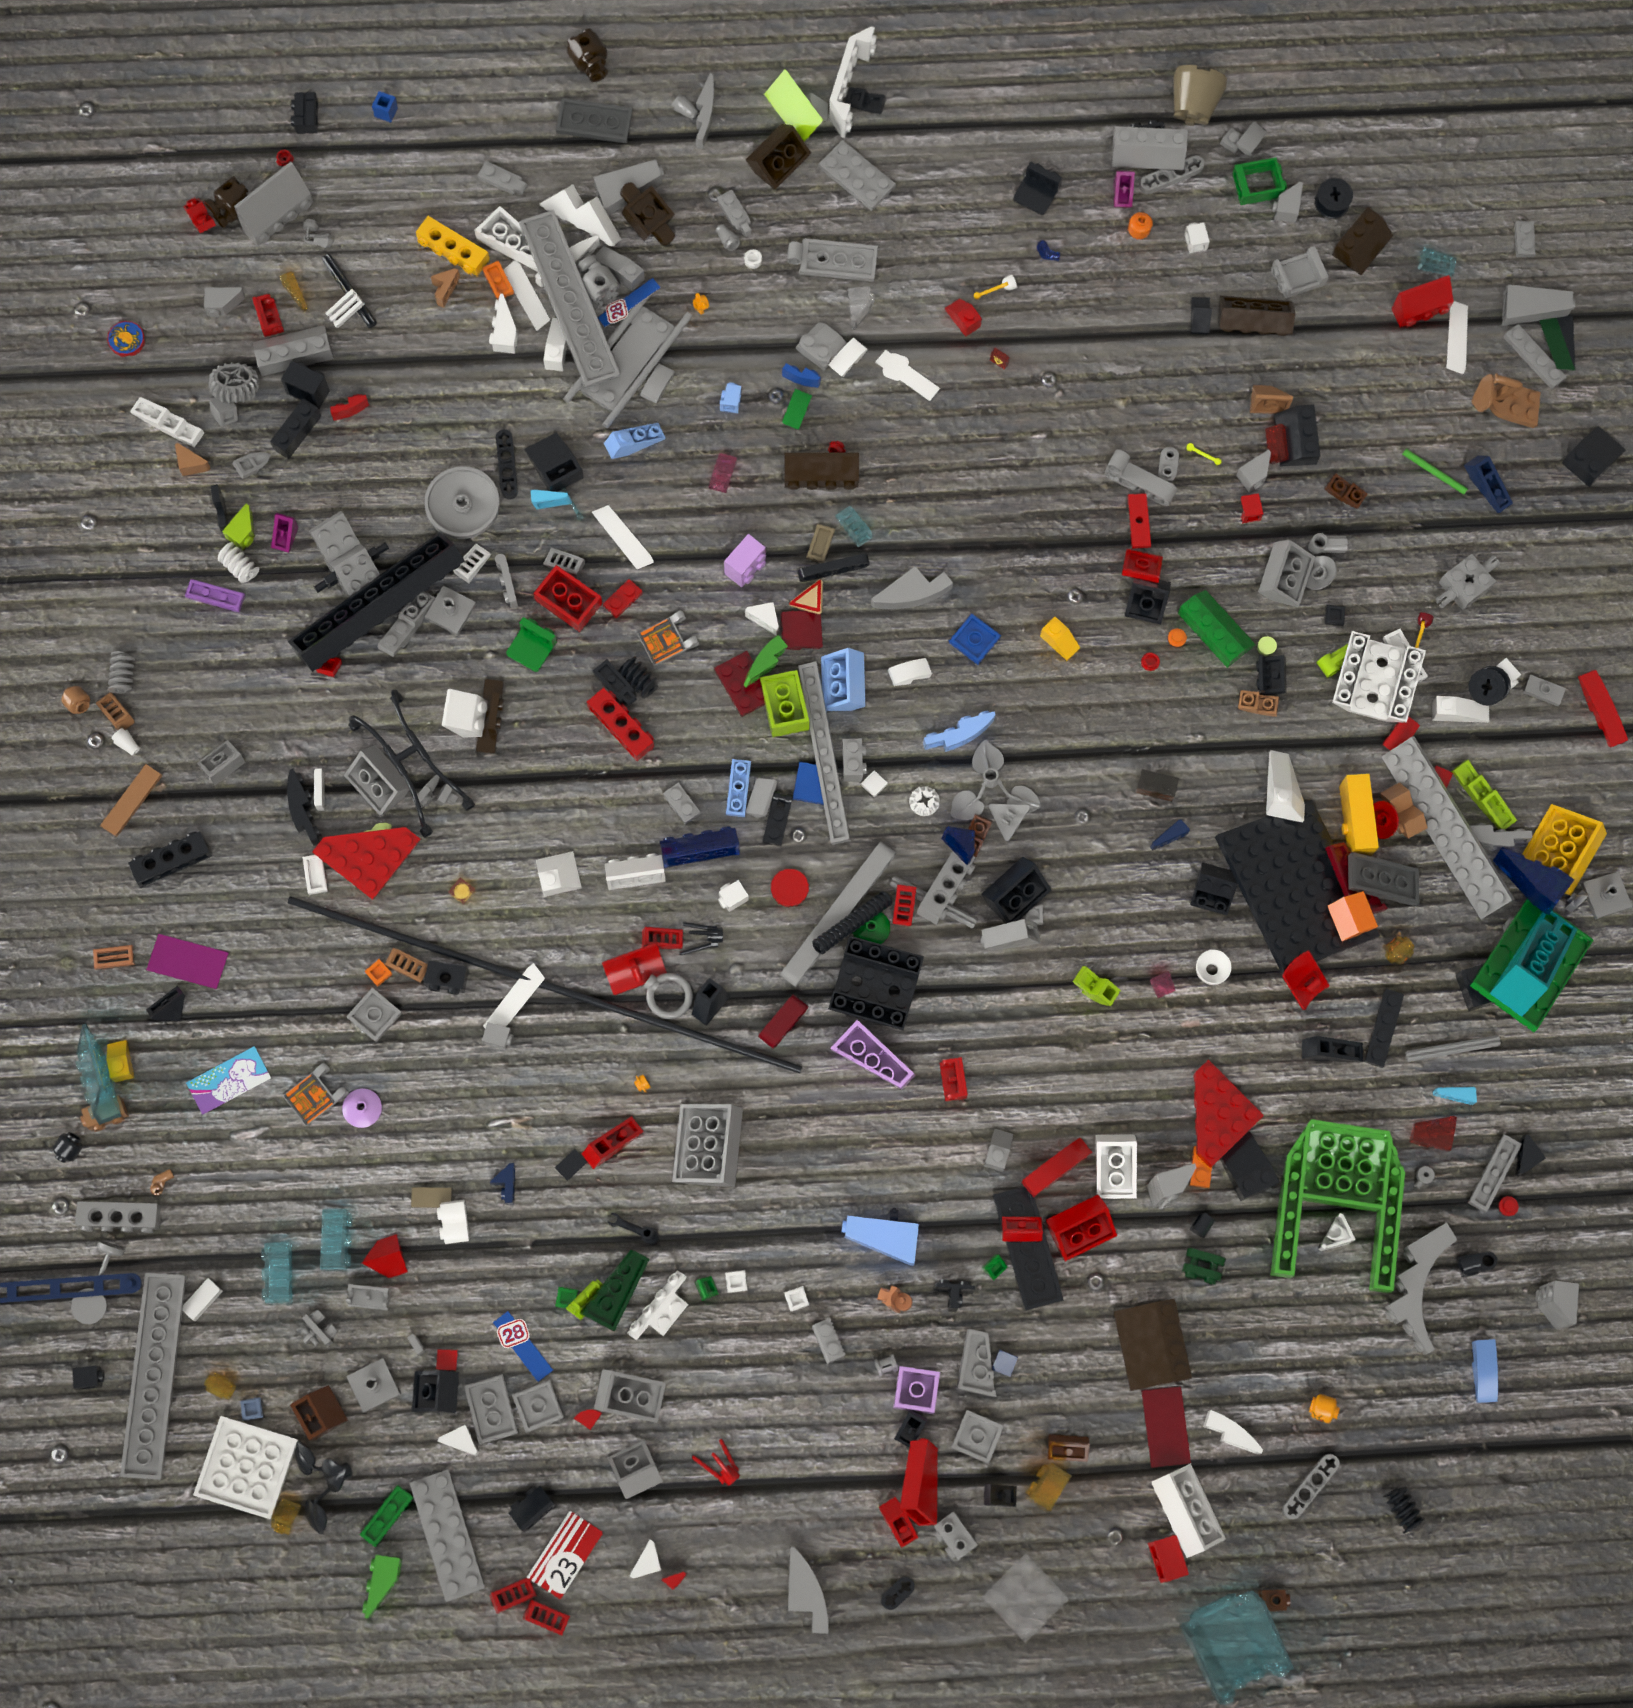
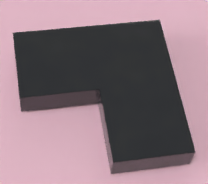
[211,484,228,533]

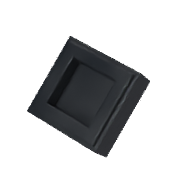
[1325,605,1345,626]

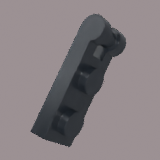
[763,791,793,847]

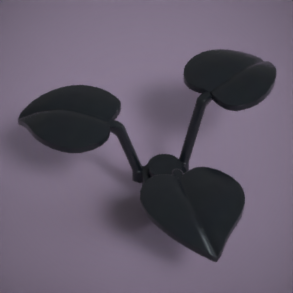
[295,1441,352,1535]

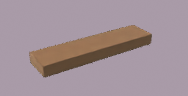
[100,764,162,837]

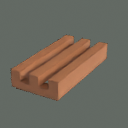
[93,945,135,970]

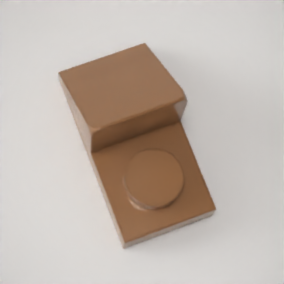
[431,268,460,308]

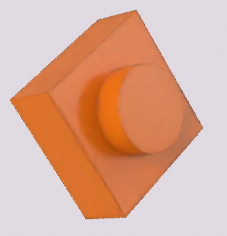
[364,959,393,987]

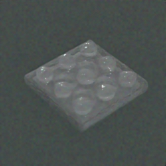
[982,1553,1069,1643]

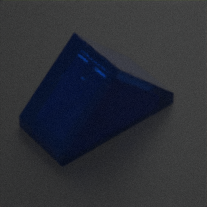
[941,826,975,865]

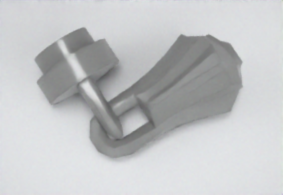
[303,219,334,248]

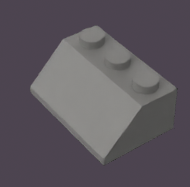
[1258,540,1315,607]
[344,745,410,817]
[1535,1281,1579,1330]

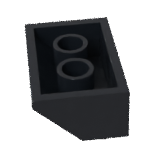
[1274,405,1320,467]
[981,857,1051,924]

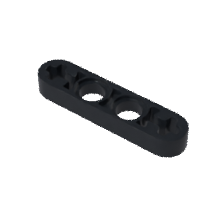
[496,429,518,500]
[797,554,870,582]

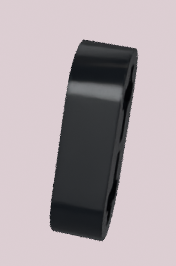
[881,1577,915,1610]

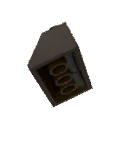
[1218,296,1296,336]
[784,453,859,490]

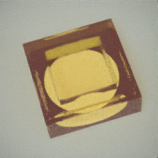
[448,877,475,905]

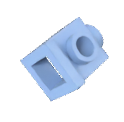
[720,383,741,413]

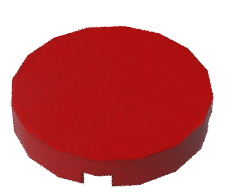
[771,869,809,907]

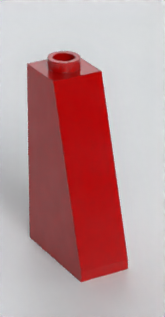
[899,1438,938,1526]

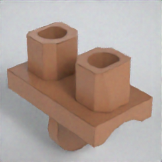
[877,1286,913,1313]

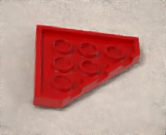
[312,827,421,900]
[1194,1059,1264,1168]

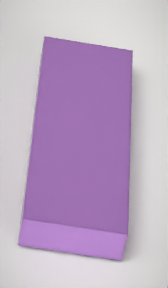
[185,579,245,613]

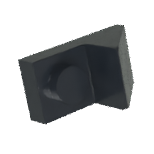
[1191,297,1212,334]
[984,1484,1017,1507]

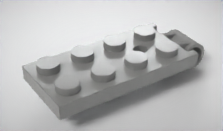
[787,238,878,282]

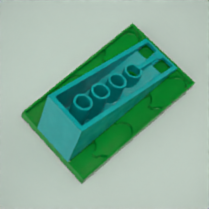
[1470,894,1593,1032]

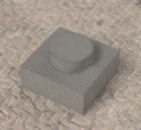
[1220,128,1242,154]

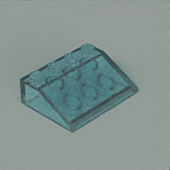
[76,1024,122,1125]

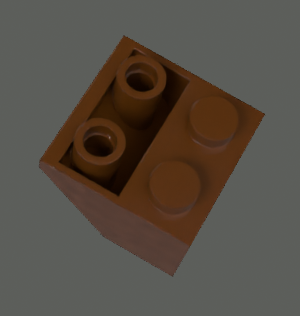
[290,1385,349,1442]

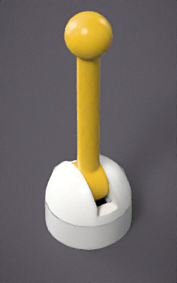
[974,274,1017,299]

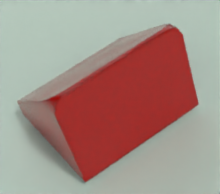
[661,1572,687,1590]

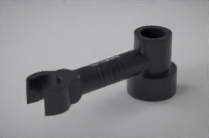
[607,1213,659,1245]

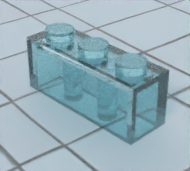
[320,1209,352,1272]
[261,1242,293,1305]

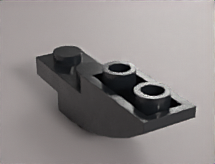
[287,769,321,846]

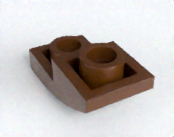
[1324,474,1367,509]
[960,813,993,857]

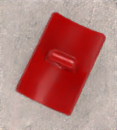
[602,943,667,995]
[1282,950,1330,1010]

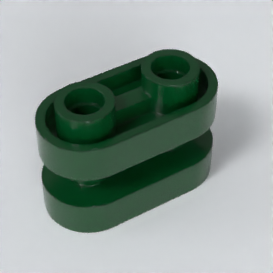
[1182,1248,1226,1285]

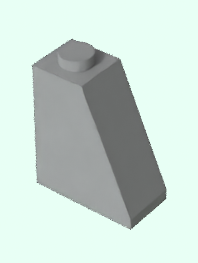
[981,919,1040,951]

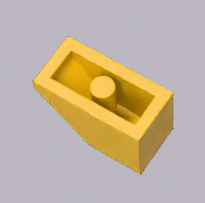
[1040,617,1080,661]
[106,1040,135,1083]

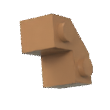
[1380,783,1428,839]

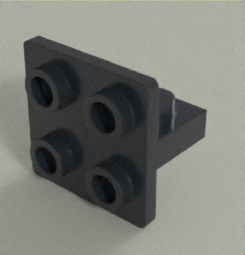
[933,1280,976,1313]

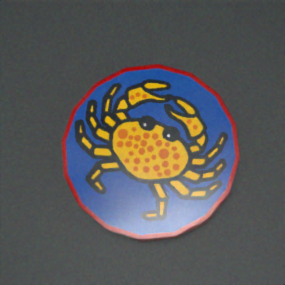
[107,321,145,357]

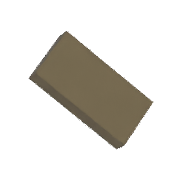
[806,524,835,563]
[411,1187,452,1208]

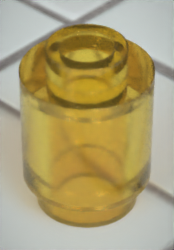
[204,1372,236,1400]

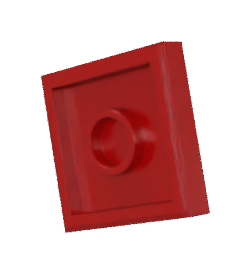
[1122,549,1163,583]

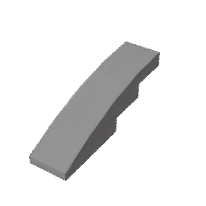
[696,73,714,149]

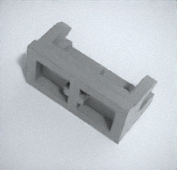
[346,1284,391,1311]

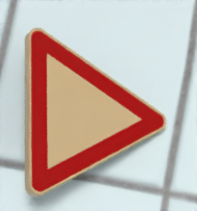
[789,579,823,614]

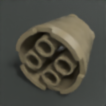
[1173,65,1227,126]

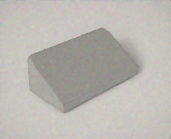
[746,778,777,818]

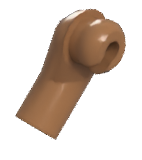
[150,1169,174,1196]

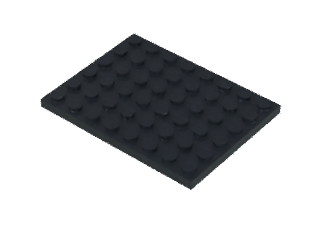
[1215,800,1380,975]

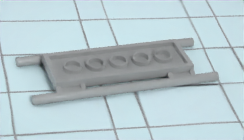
[563,294,693,428]

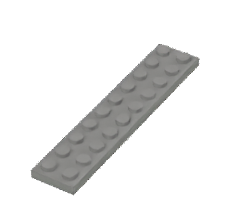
[519,210,620,388]
[1382,736,1515,919]
[120,1273,187,1480]

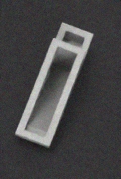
[871,566,953,609]
[788,1547,829,1634]

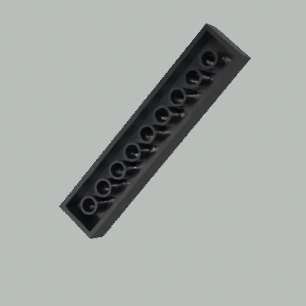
[288,532,465,672]

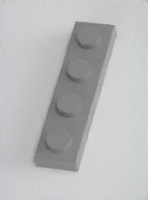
[1503,324,1567,390]
[1468,1134,1522,1213]

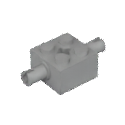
[1435,554,1500,610]

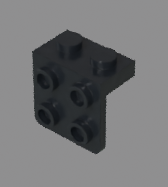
[1013,161,1062,215]

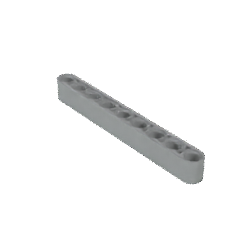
[780,842,897,987]

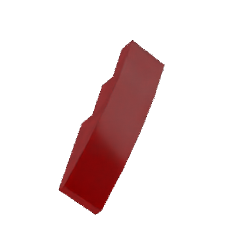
[1578,669,1628,747]

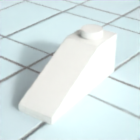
[544,318,567,371]
[1432,696,1489,723]

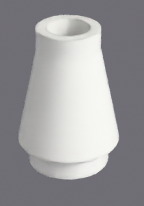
[111,728,140,756]

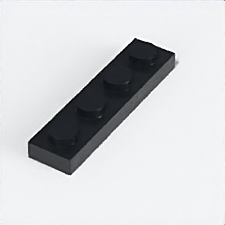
[1364,989,1404,1068]

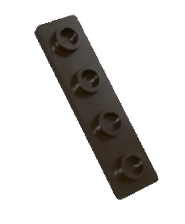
[476,679,504,754]

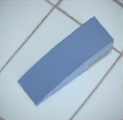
[1472,1339,1498,1403]

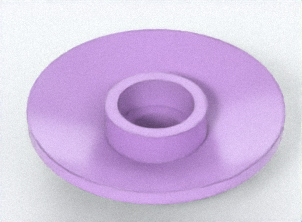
[342,1089,382,1128]

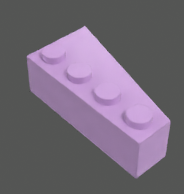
[830,1020,915,1090]

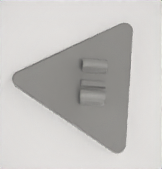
[989,804,1030,841]

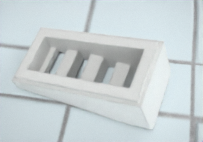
[453,544,491,583]

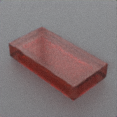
[1265,423,1289,465]

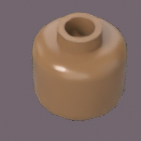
[61,686,91,714]

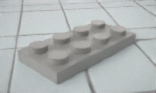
[818,140,896,211]

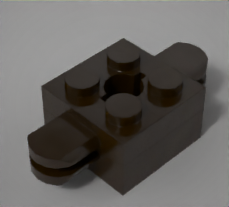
[620,182,675,246]

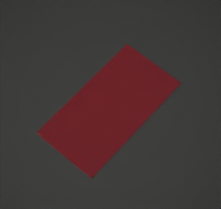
[1141,1386,1191,1468]

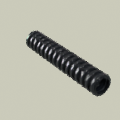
[812,891,892,954]

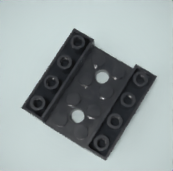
[828,936,924,1031]

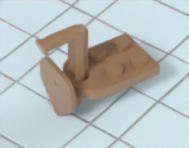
[1472,373,1541,428]

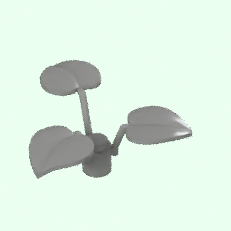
[950,740,1041,821]

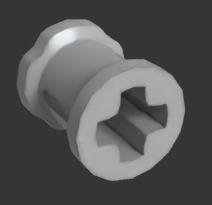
[874,1354,898,1377]

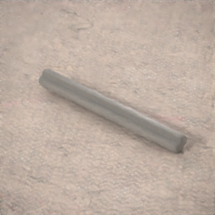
[890,876,977,928]
[1405,1035,1501,1062]

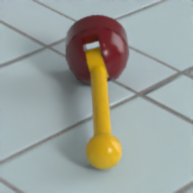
[1415,612,1434,648]

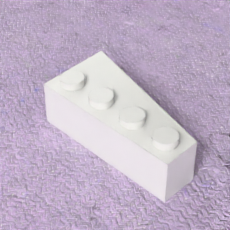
[474,206,538,272]

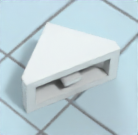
[745,602,779,636]
[438,1425,479,1456]
[630,1540,662,1578]

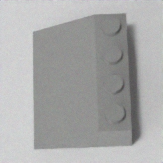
[234,162,313,246]
[672,1104,743,1187]

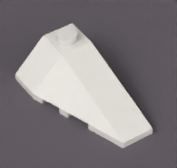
[1266,750,1305,822]

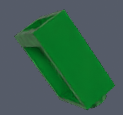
[1232,157,1287,205]

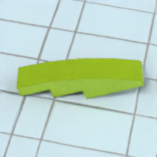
[1451,760,1517,830]

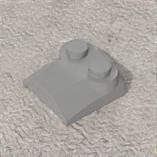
[796,322,847,371]

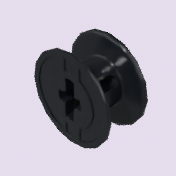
[1314,178,1353,219]
[1469,666,1511,706]

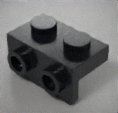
[1256,654,1287,695]

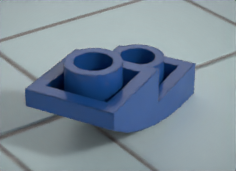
[782,363,821,388]

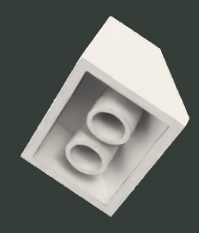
[605,853,666,890]

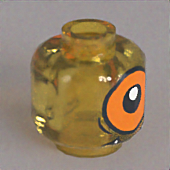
[1385,936,1414,965]

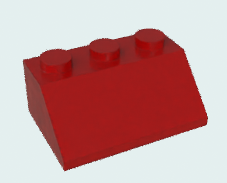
[1391,275,1454,327]
[1046,1194,1117,1261]

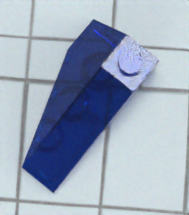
[1493,847,1575,915]

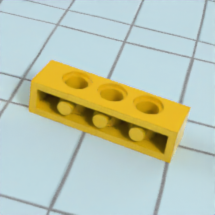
[416,216,490,277]

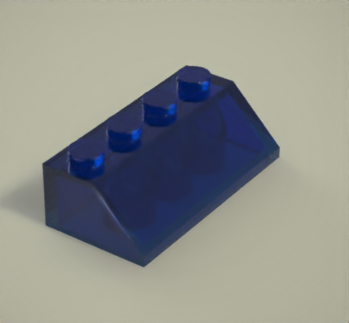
[660,826,740,868]

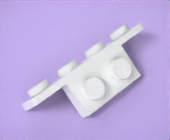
[627,1271,688,1340]

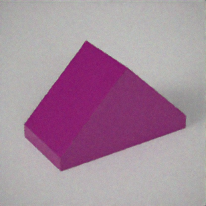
[1114,171,1135,207]
[271,513,299,553]

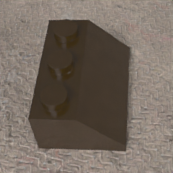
[746,124,811,189]
[1332,207,1393,275]

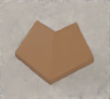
[1250,385,1293,414]

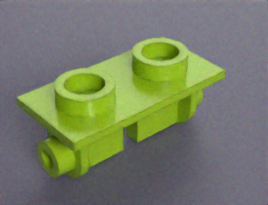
[566,1280,602,1320]

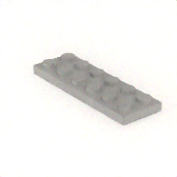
[410,1469,485,1602]

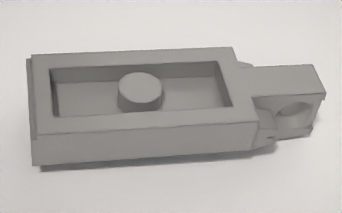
[716,190,751,238]

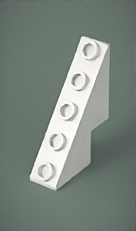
[540,184,622,246]

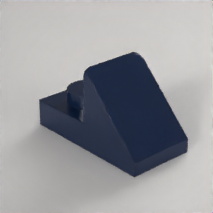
[489,1163,516,1205]

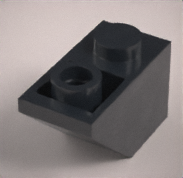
[692,978,730,1026]

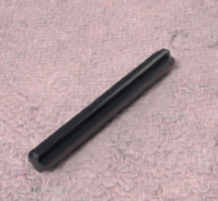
[322,254,377,328]

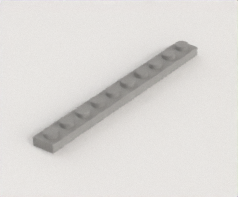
[798,661,851,845]

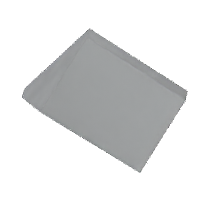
[197,740,246,785]

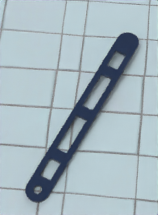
[0,1273,142,1303]

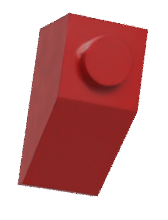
[945,298,982,337]
[878,1497,919,1548]

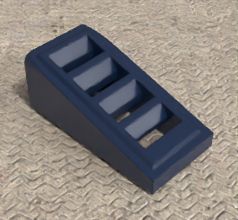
[1150,819,1190,851]

